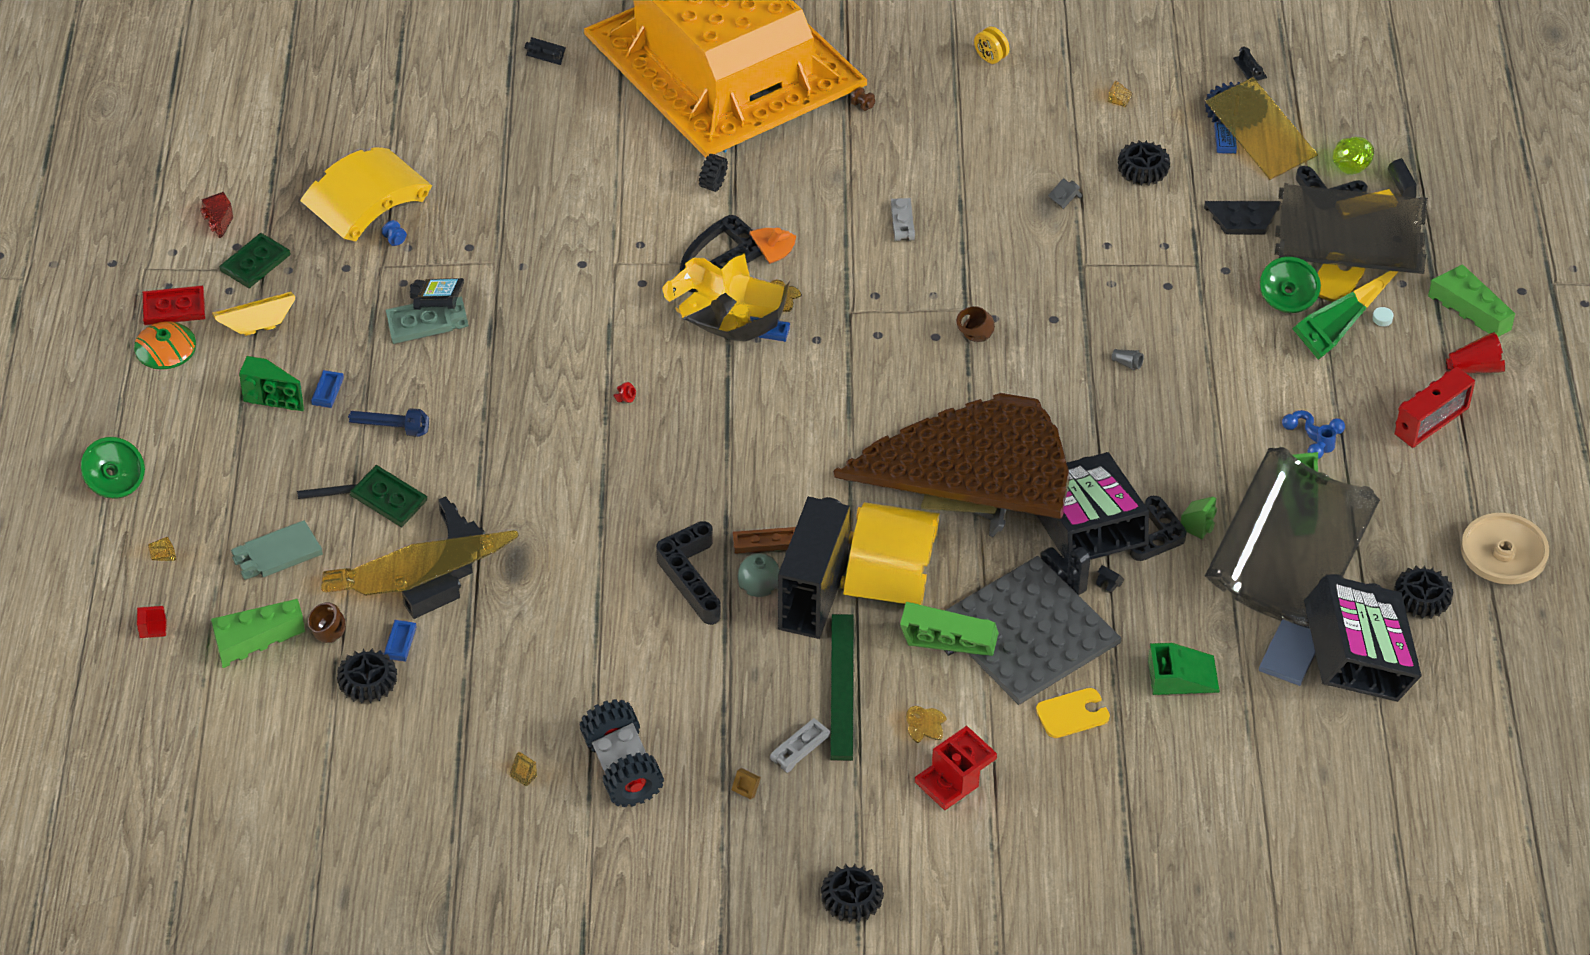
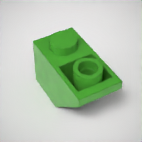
[1181,496,1217,539]

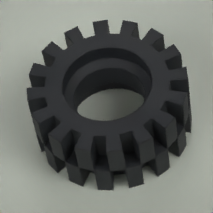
[699,154,728,192]

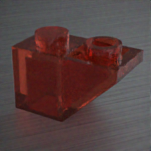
[200,192,233,238]

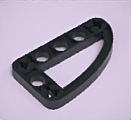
[680,215,763,292]

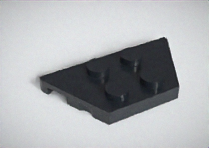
[1204,201,1281,235]

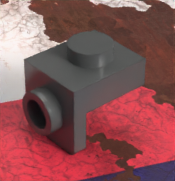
[1048,178,1083,209]

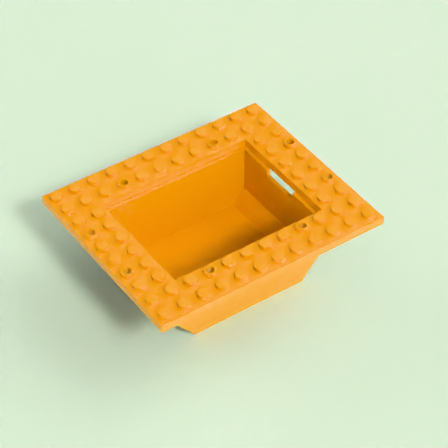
[584,0,867,158]

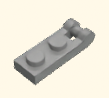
[891,198,915,241]
[770,718,830,773]

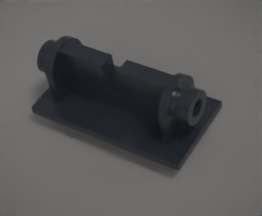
[524,37,566,65]
[1233,46,1267,83]

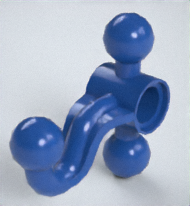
[1282,410,1345,459]

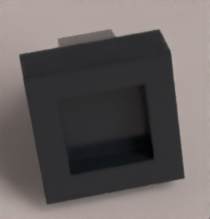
[1096,565,1124,593]

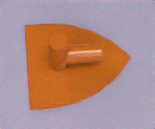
[749,227,796,264]

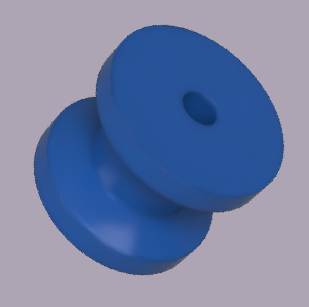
[381,220,407,246]

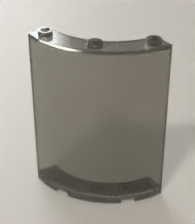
[1274,183,1428,274]
[1205,447,1380,629]

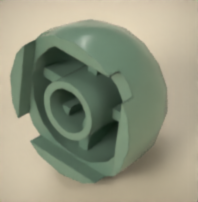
[738,553,780,597]

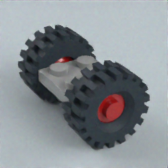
[579,699,664,807]

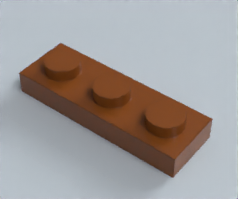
[733,527,796,554]

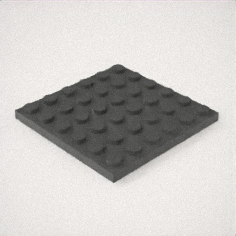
[945,556,1121,705]

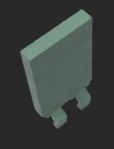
[386,297,469,344]
[231,520,323,580]

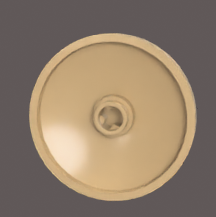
[1461,513,1549,584]

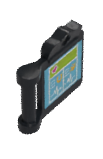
[410,278,464,310]

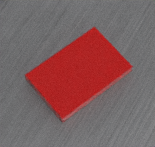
[142,285,206,325]

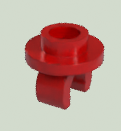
[614,382,636,403]

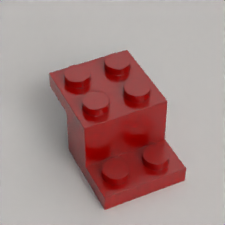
[914,725,997,811]

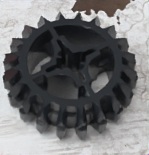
[1117,140,1170,186]
[1394,565,1454,619]
[337,648,397,704]
[821,863,884,924]

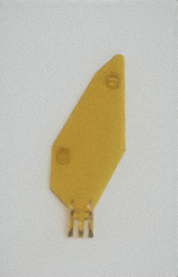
[321,530,519,596]

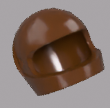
[956,306,995,342]
[308,602,346,643]

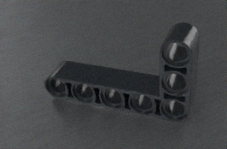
[656,521,721,625]

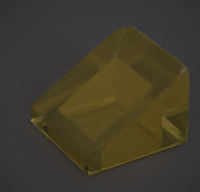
[1108,81,1133,107]
[148,537,176,561]
[510,752,537,786]

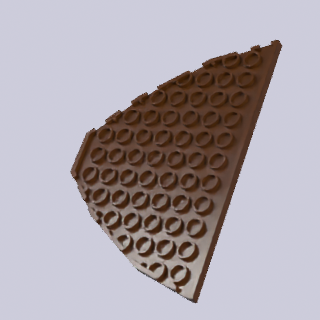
[833,393,1070,519]

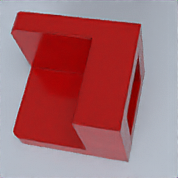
[137,606,167,638]

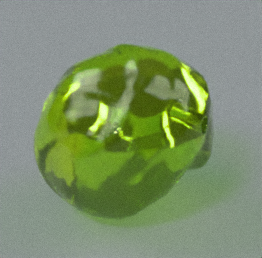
[1332,136,1374,175]

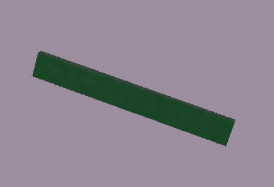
[830,614,854,761]

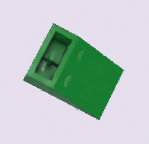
[239,356,304,411]
[1148,643,1220,695]

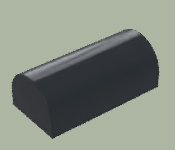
[1388,158,1417,200]

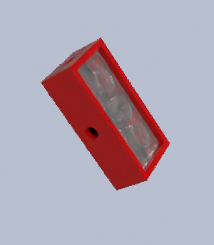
[1394,367,1476,448]

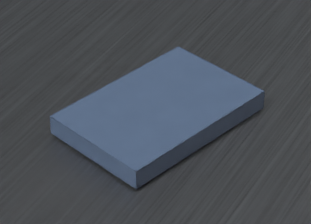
[1259,619,1316,686]

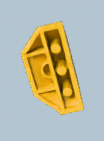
[212,292,295,336]

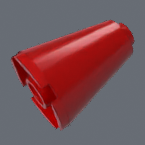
[1446,332,1505,373]

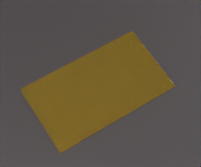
[1205,77,1318,180]

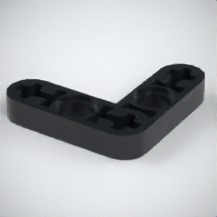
[1296,166,1368,210]
[1130,495,1187,561]
[1040,547,1090,595]

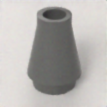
[1112,349,1144,370]

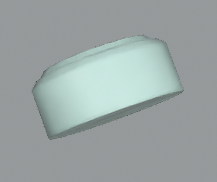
[1372,307,1394,326]

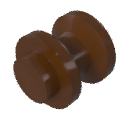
[851,87,875,111]

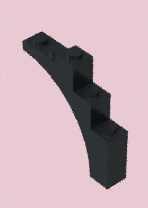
[402,496,486,619]

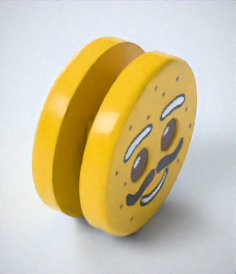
[974,26,1009,64]

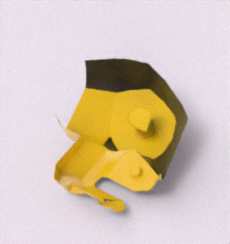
[662,254,791,342]

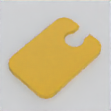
[1317,254,1365,302]
[1036,688,1110,738]

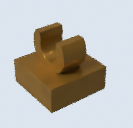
[731,768,761,799]

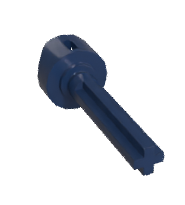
[348,408,429,437]

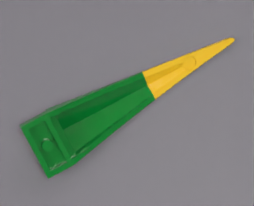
[1292,265,1402,360]

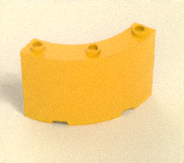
[300,147,432,242]
[840,502,940,605]

